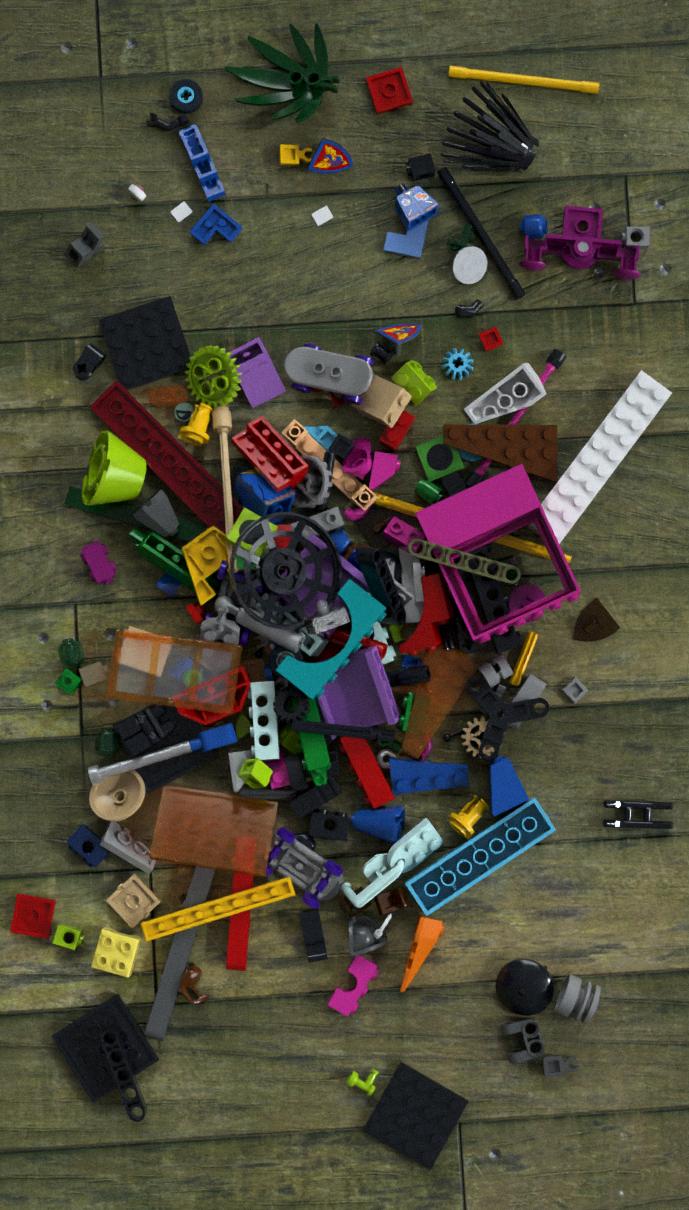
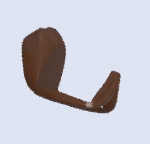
[180,966,209,1004]

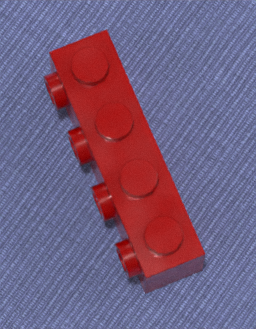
[338,737,395,809]

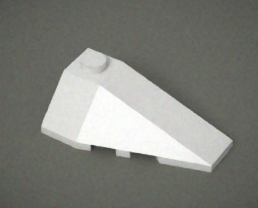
[464,363,547,424]

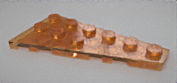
[401,638,480,759]

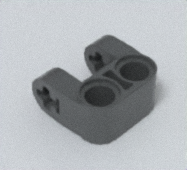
[500,1018,544,1064]

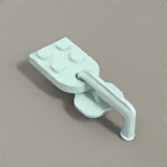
[341,818,445,908]

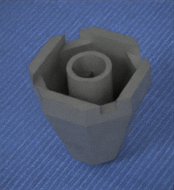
[131,489,179,537]

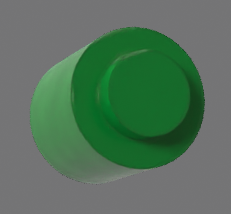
[414,479,443,505]

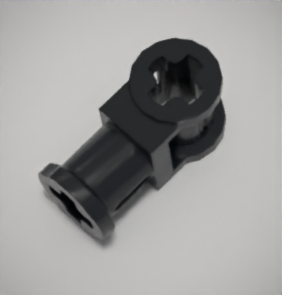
[450,616,476,654]

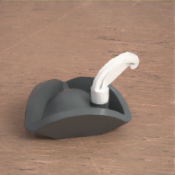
[349,913,392,956]

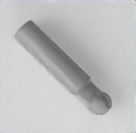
[215,596,305,653]

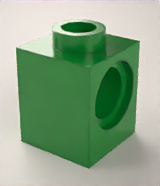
[54,668,83,696]

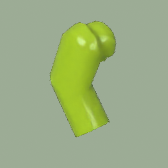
[389,624,404,642]

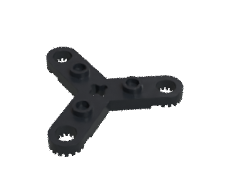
[466,676,549,761]

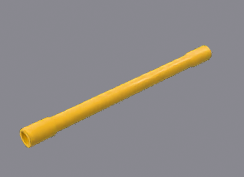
[448,66,599,94]

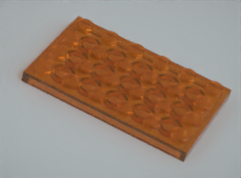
[149,785,278,877]

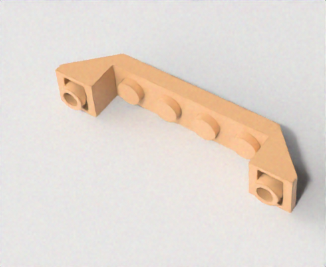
[281,419,378,511]

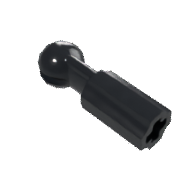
[385,665,431,688]

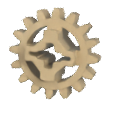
[461,717,502,758]

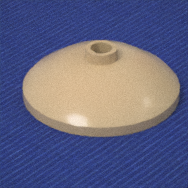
[89,770,145,822]

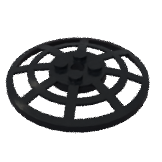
[229,512,342,630]

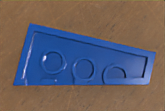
[389,757,470,795]

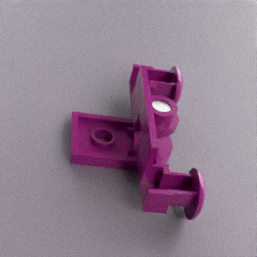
[518,206,641,280]

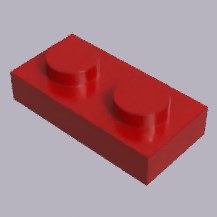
[186,603,207,624]

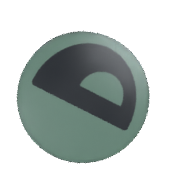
[174,403,194,423]

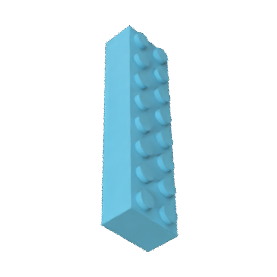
[404,797,556,916]

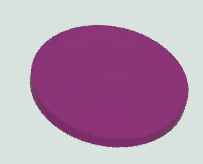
[508,584,545,622]

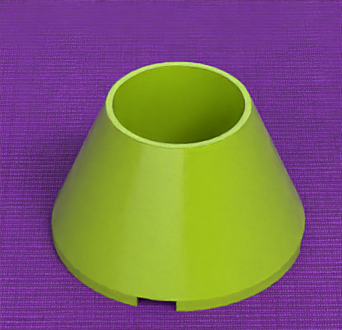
[82,430,146,506]

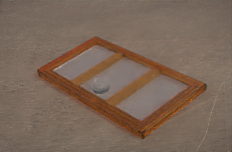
[106,629,243,715]

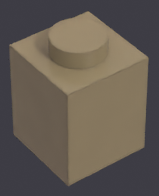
[79,661,110,688]

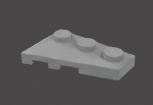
[100,821,157,874]

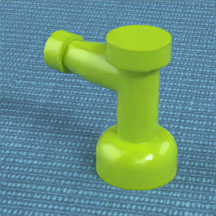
[345,1068,379,1097]

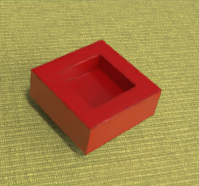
[478,327,504,352]

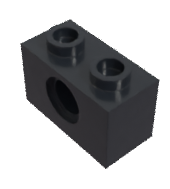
[309,809,350,841]

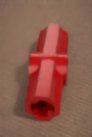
[328,627,388,661]

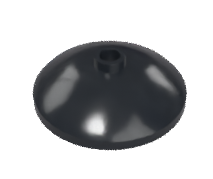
[496,959,554,1016]

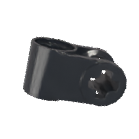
[73,343,107,381]

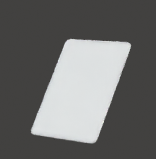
[171,201,193,222]
[311,206,333,226]

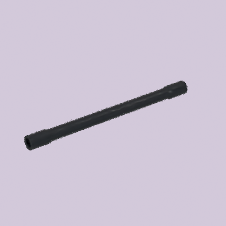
[437,167,526,300]

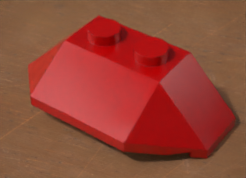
[172,666,251,725]

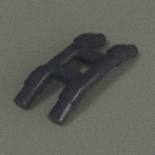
[603,800,674,829]

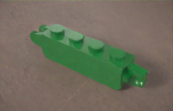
[128,529,221,600]
[289,685,331,787]

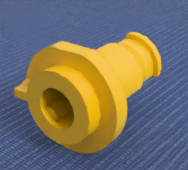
[178,403,213,446]
[448,795,489,840]

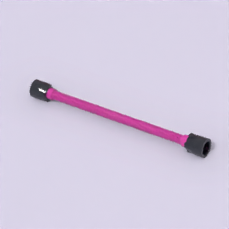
[464,349,567,488]

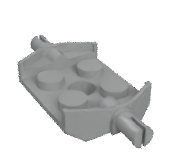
[197,607,240,680]

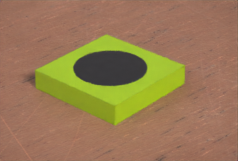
[225,507,278,557]

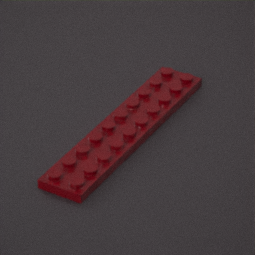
[90,380,244,534]

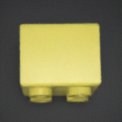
[91,927,142,978]

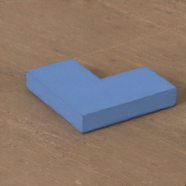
[384,221,428,259]

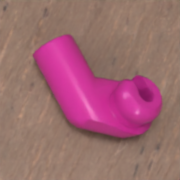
[344,506,371,521]

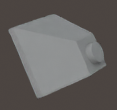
[228,750,255,792]

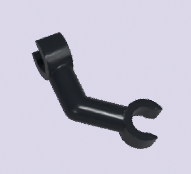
[146,113,190,131]

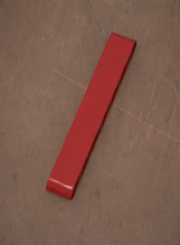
[226,836,257,971]

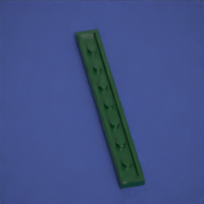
[64,486,209,542]

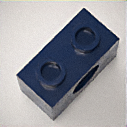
[67,824,111,868]

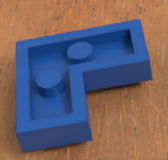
[189,204,243,246]

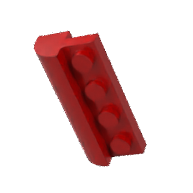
[231,416,309,493]

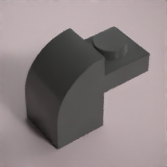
[65,223,105,268]

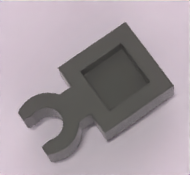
[542,1055,578,1078]

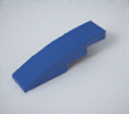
[179,124,226,202]

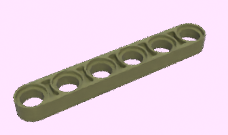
[408,539,521,584]

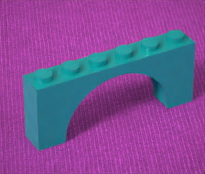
[276,579,387,700]

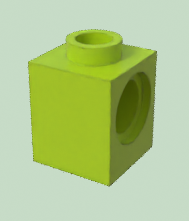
[238,758,273,789]
[52,923,84,950]

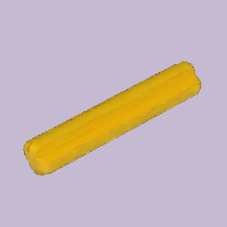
[509,631,538,686]

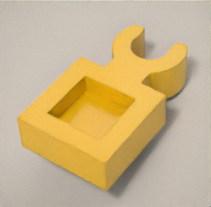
[279,144,312,165]

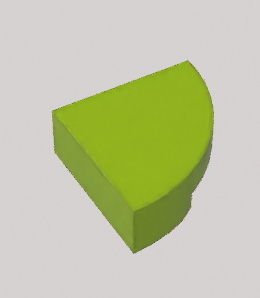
[235,713,253,740]

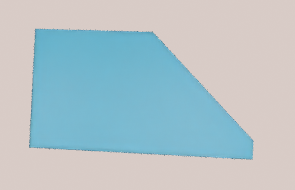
[304,426,337,452]

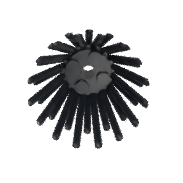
[441,81,539,173]

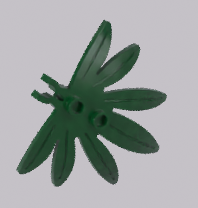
[225,23,340,123]

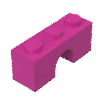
[328,955,379,1017]

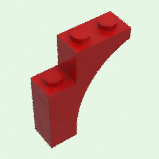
[399,572,455,656]

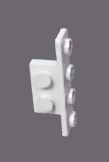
[399,548,425,623]

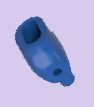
[322,528,352,556]

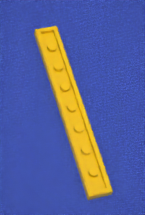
[141,876,296,942]

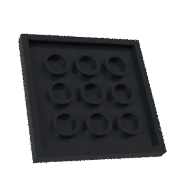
[99,296,191,391]
[113,690,217,794]
[52,993,159,1102]
[362,1061,469,1170]

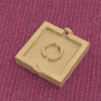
[106,873,161,929]

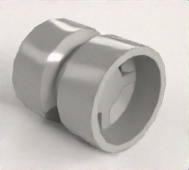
[477,653,513,688]

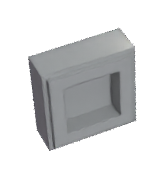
[561,677,589,704]

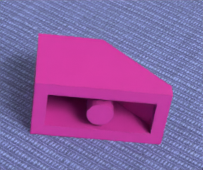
[369,451,401,492]
[266,747,291,789]

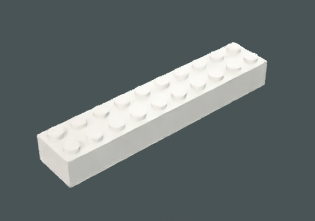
[527,370,672,544]

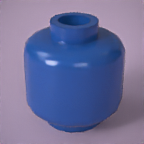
[519,214,548,239]

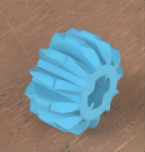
[441,348,474,381]

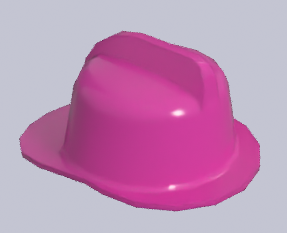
[343,438,373,480]

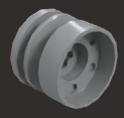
[555,974,601,1025]

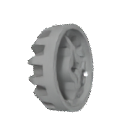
[292,455,332,508]

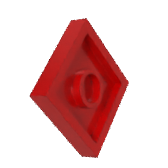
[366,67,413,115]
[10,893,56,939]

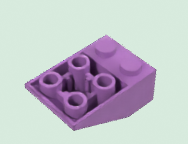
[230,337,286,409]

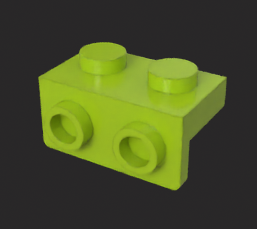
[391,360,437,406]

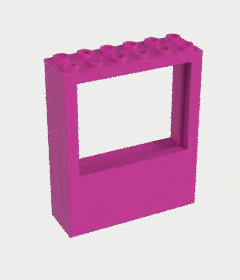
[416,464,582,643]

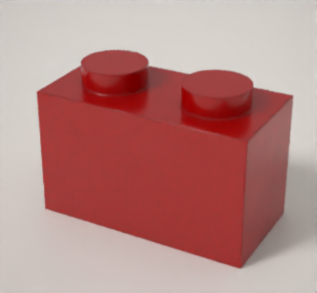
[379,410,415,453]

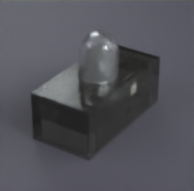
[303,600,350,635]

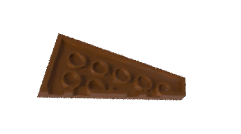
[443,424,557,483]

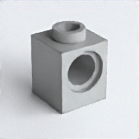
[621,227,650,250]

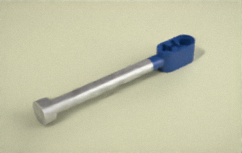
[88,723,238,786]

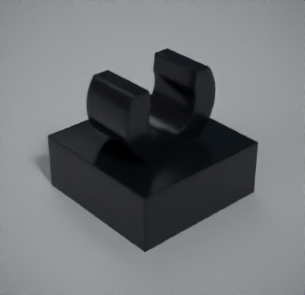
[328,433,355,460]

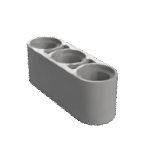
[500,673,546,730]

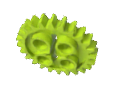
[185,345,242,408]

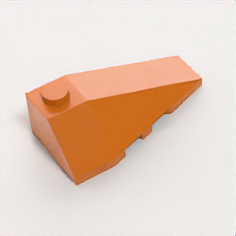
[400,914,445,992]

